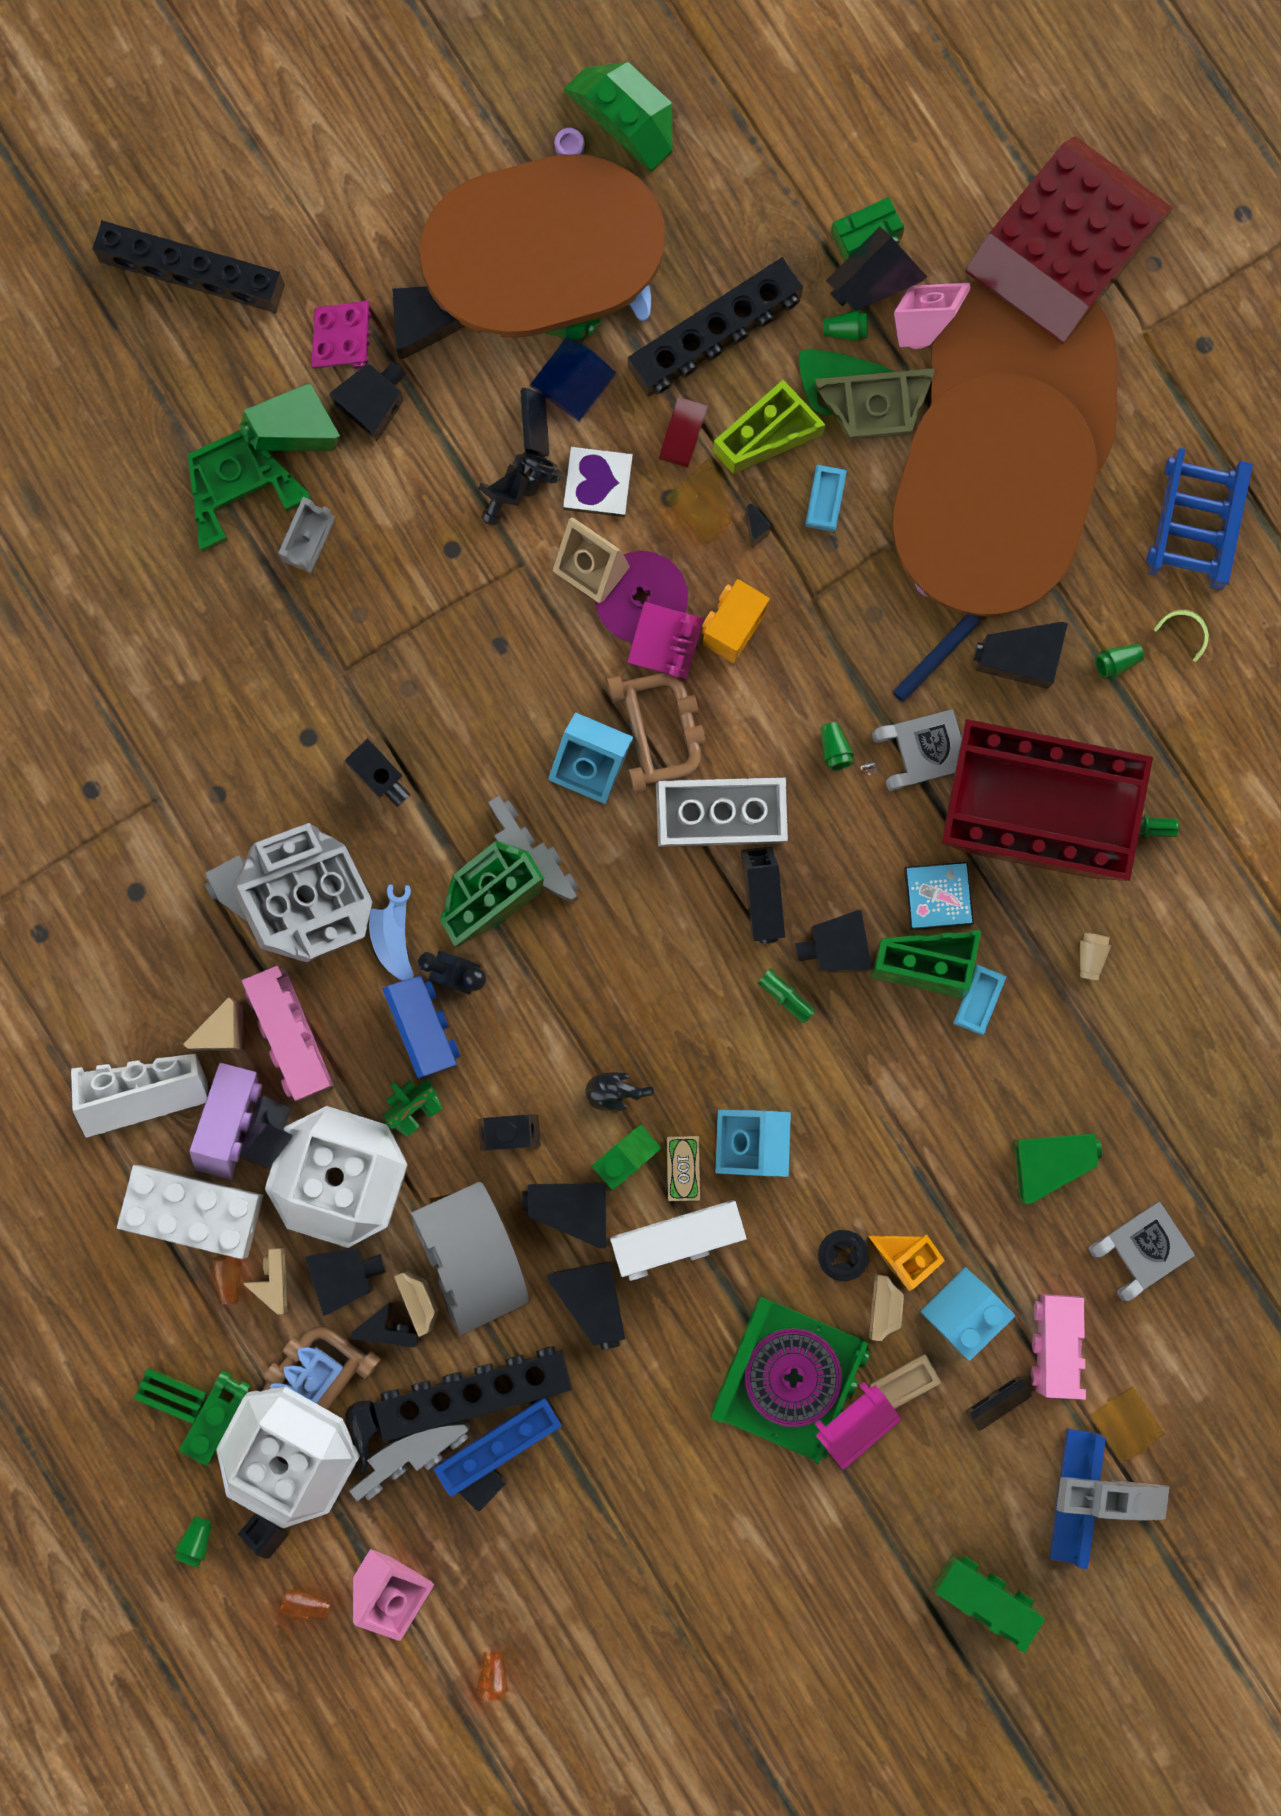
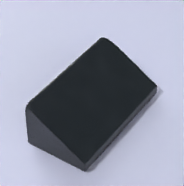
[520,388,550,457]
[966,1377,1031,1431]

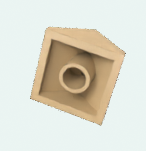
[552,518,630,603]
[183,997,244,1051]

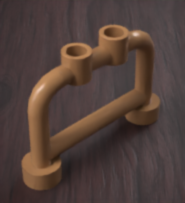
[607,673,705,794]
[262,1326,381,1410]

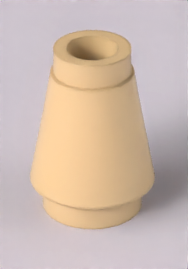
[1080,933,1111,980]

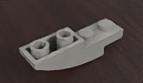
[488,796,579,902]
[349,1422,470,1501]
[1057,1477,1169,1520]

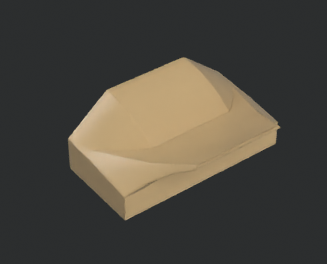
[394,1270,439,1337]
[869,1273,904,1341]

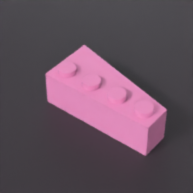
[241,965,334,1101]

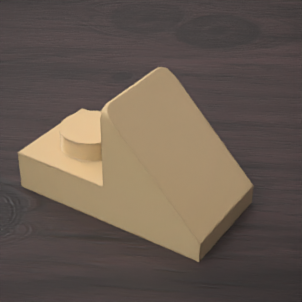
[244,1247,288,1314]

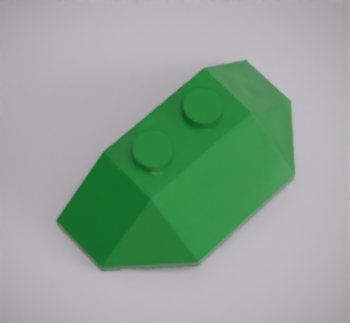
[564,62,673,173]
[440,841,544,947]

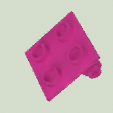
[312,301,371,369]
[627,602,704,679]

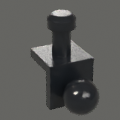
[478,464,539,526]
[418,951,486,995]

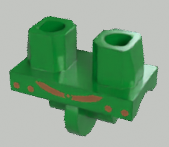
[382,1079,442,1137]

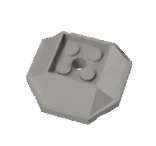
[233,823,373,963]

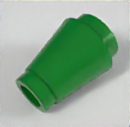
[823,310,868,342]
[1095,643,1144,679]
[820,722,854,771]
[174,1516,213,1568]

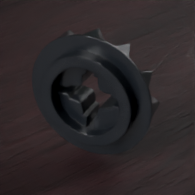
[513,453,562,483]
[818,1230,869,1281]

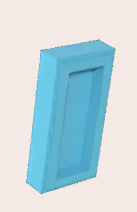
[805,465,847,532]
[953,965,1007,1035]

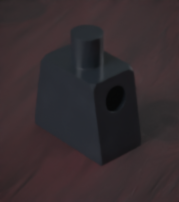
[329,362,406,442]
[344,738,411,807]
[795,910,872,972]
[478,1114,541,1151]
[305,1247,386,1316]

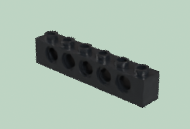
[92,220,285,313]
[628,257,803,397]
[374,1346,573,1442]

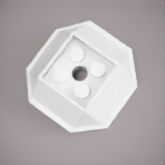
[265,1106,408,1248]
[216,1387,360,1528]

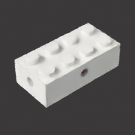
[117,1165,264,1259]

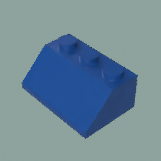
[382,976,461,1080]

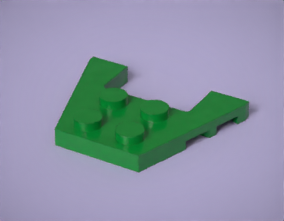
[187,430,312,552]

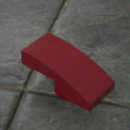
[659,397,708,468]

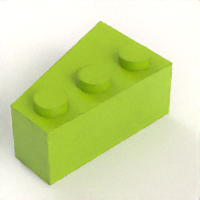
[712,380,825,474]

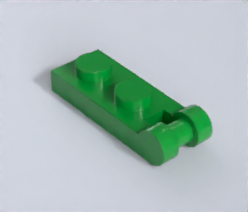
[179,1370,252,1466]

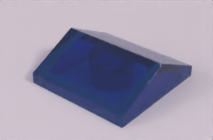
[530,337,616,422]

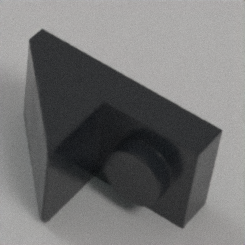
[239,1096,293,1168]
[351,1302,419,1347]

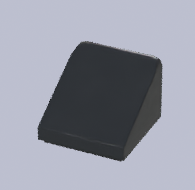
[746,503,771,548]
[238,1513,288,1559]

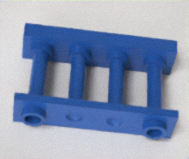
[1146,448,1253,590]

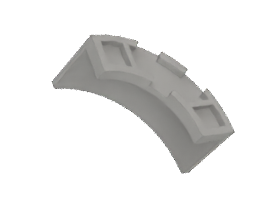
[411,1182,529,1335]

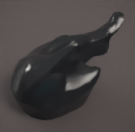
[585,1072,654,1111]
[345,1400,380,1474]

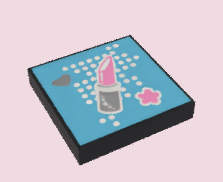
[904,862,974,930]

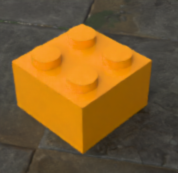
[701,579,770,664]

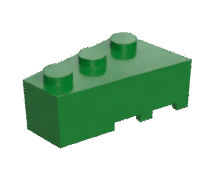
[871,930,981,999]
[932,1554,1045,1654]

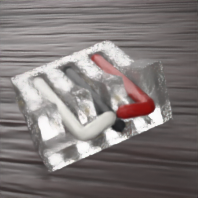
[861,761,877,776]

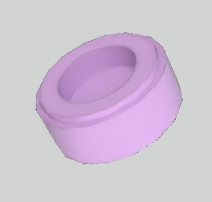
[554,128,585,155]

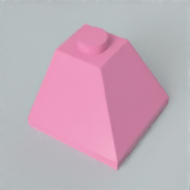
[894,283,970,349]
[353,1549,434,1641]

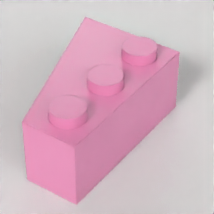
[1031,1294,1086,1400]

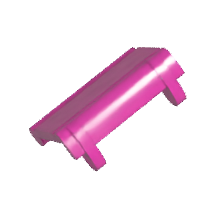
[815,1382,902,1470]

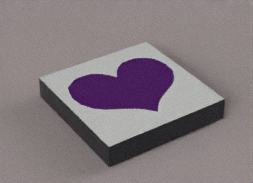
[563,447,633,517]

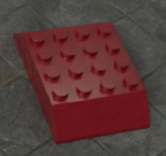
[965,136,1173,344]
[941,719,1153,881]

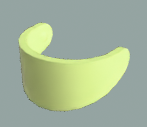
[1153,610,1209,662]

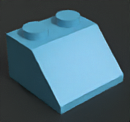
[548,712,633,804]
[715,1110,791,1177]
[920,1267,1015,1361]

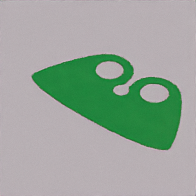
[799,349,895,415]

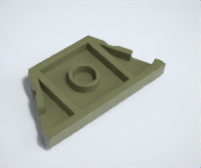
[815,368,935,440]

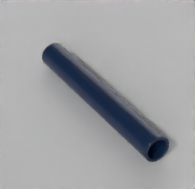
[892,615,980,703]

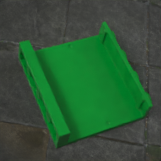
[710,1296,870,1465]

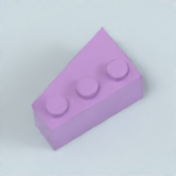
[190,1063,262,1180]

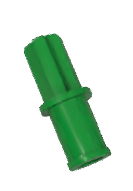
[1139,814,1179,839]
[757,968,815,1023]

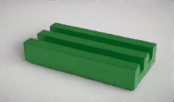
[134,1368,208,1424]

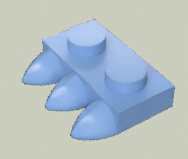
[270,1347,343,1403]

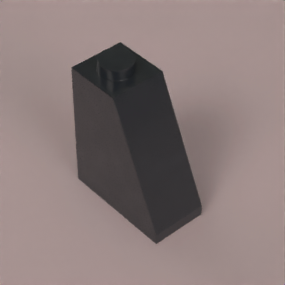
[826,226,927,311]
[392,286,466,359]
[973,622,1068,689]
[741,846,785,944]
[522,1183,606,1248]
[547,1261,625,1350]

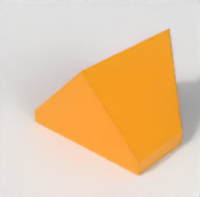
[868,1234,945,1291]

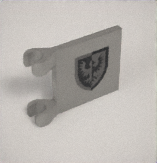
[872,709,962,791]
[1088,1201,1195,1301]

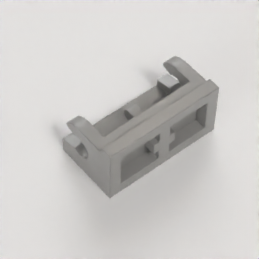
[278,497,336,573]

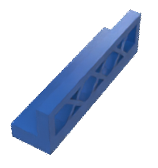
[433,1398,562,1497]
[1049,1428,1106,1569]

